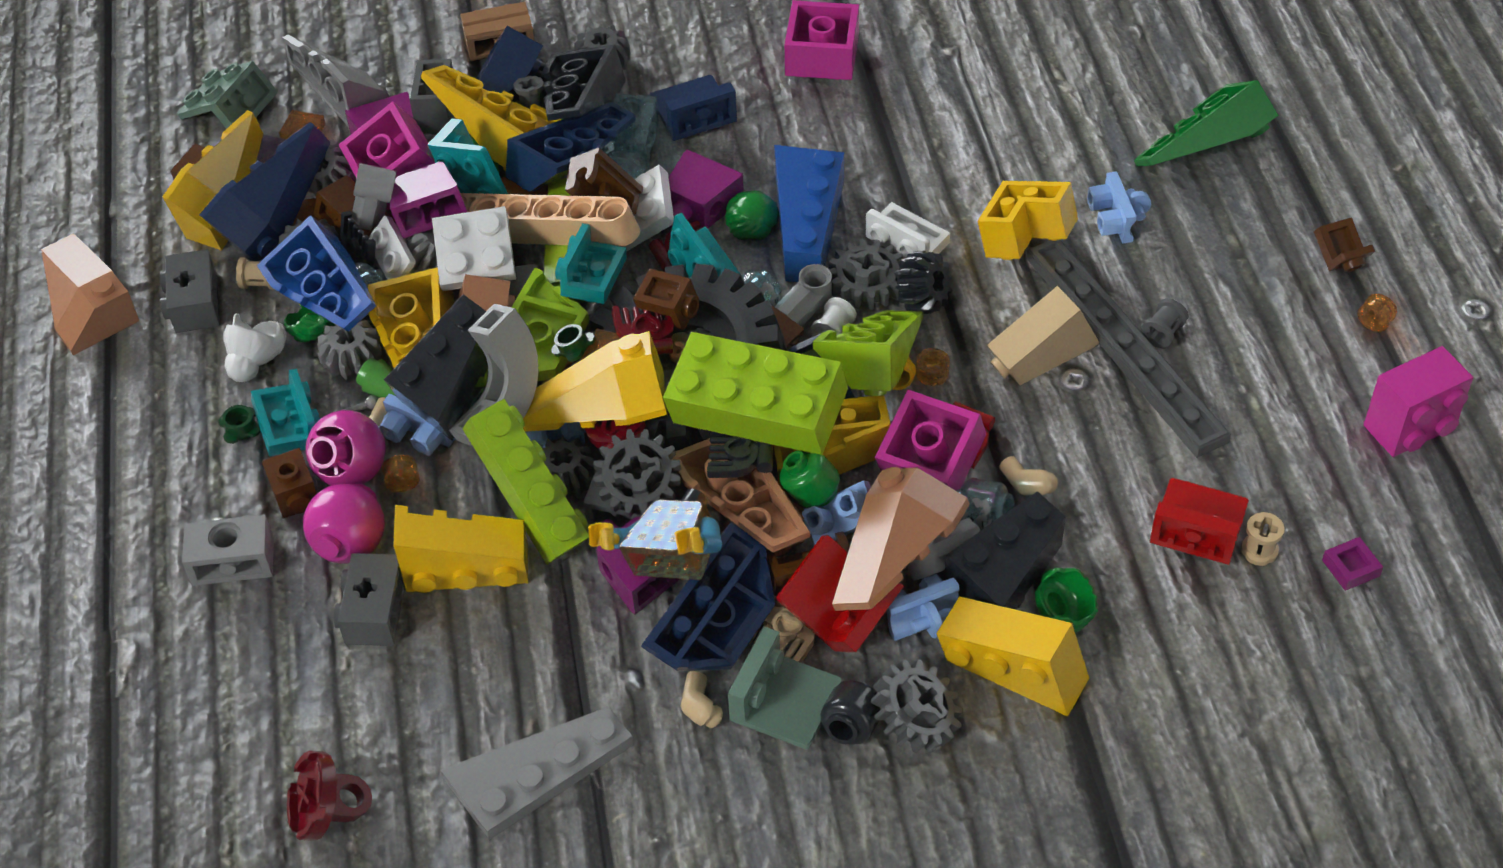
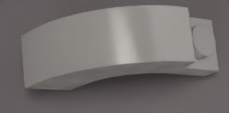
[449,304,538,446]

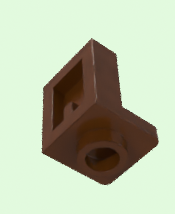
[633,269,699,330]

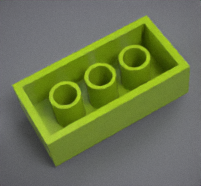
[663,332,848,455]

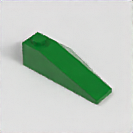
[1134,80,1279,166]

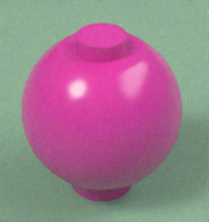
[306,410,386,486]
[303,483,385,564]

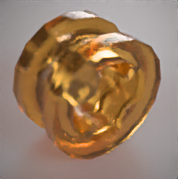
[1357,294,1398,332]
[916,348,950,386]
[382,455,420,492]

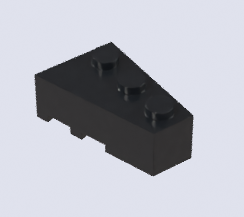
[384,294,488,441]
[944,491,1066,609]

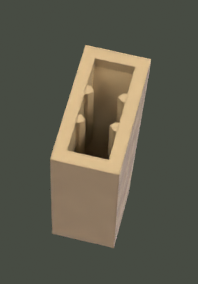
[987,286,1100,385]

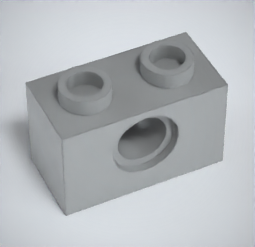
[182,514,274,586]

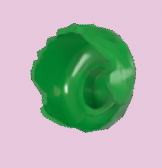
[725,190,779,241]
[284,305,336,342]
[1035,567,1098,632]

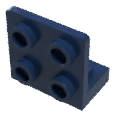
[650,75,737,141]

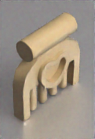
[749,601,816,663]

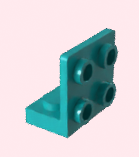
[428,118,508,194]
[667,213,746,284]

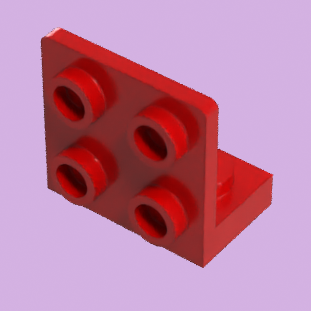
[1149,478,1249,565]
[776,535,904,653]

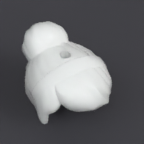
[223,313,287,382]

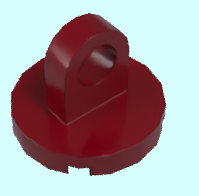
[287,750,372,841]

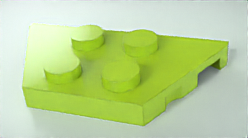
[476,268,589,387]

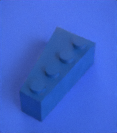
[774,145,844,283]

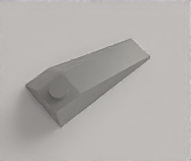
[282,35,389,127]

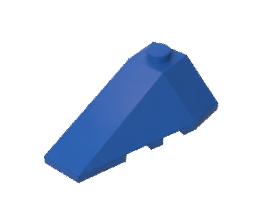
[257,215,376,332]

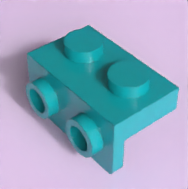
[555,223,627,304]
[251,369,320,456]

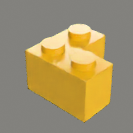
[978,181,1078,260]

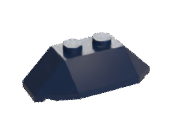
[641,522,775,671]

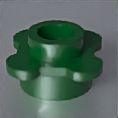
[551,324,596,362]
[218,405,261,444]

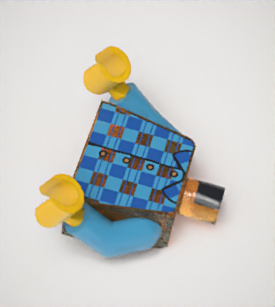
[588,489,722,580]

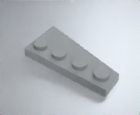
[440,707,634,840]

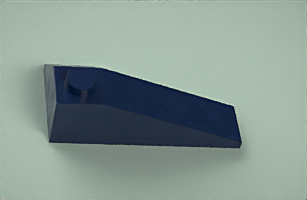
[476,26,543,94]
[506,102,636,192]
[199,122,331,261]

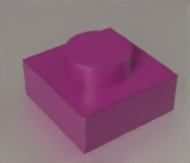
[1322,537,1383,591]

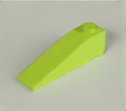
[813,310,923,396]

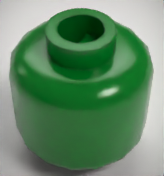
[780,450,840,508]

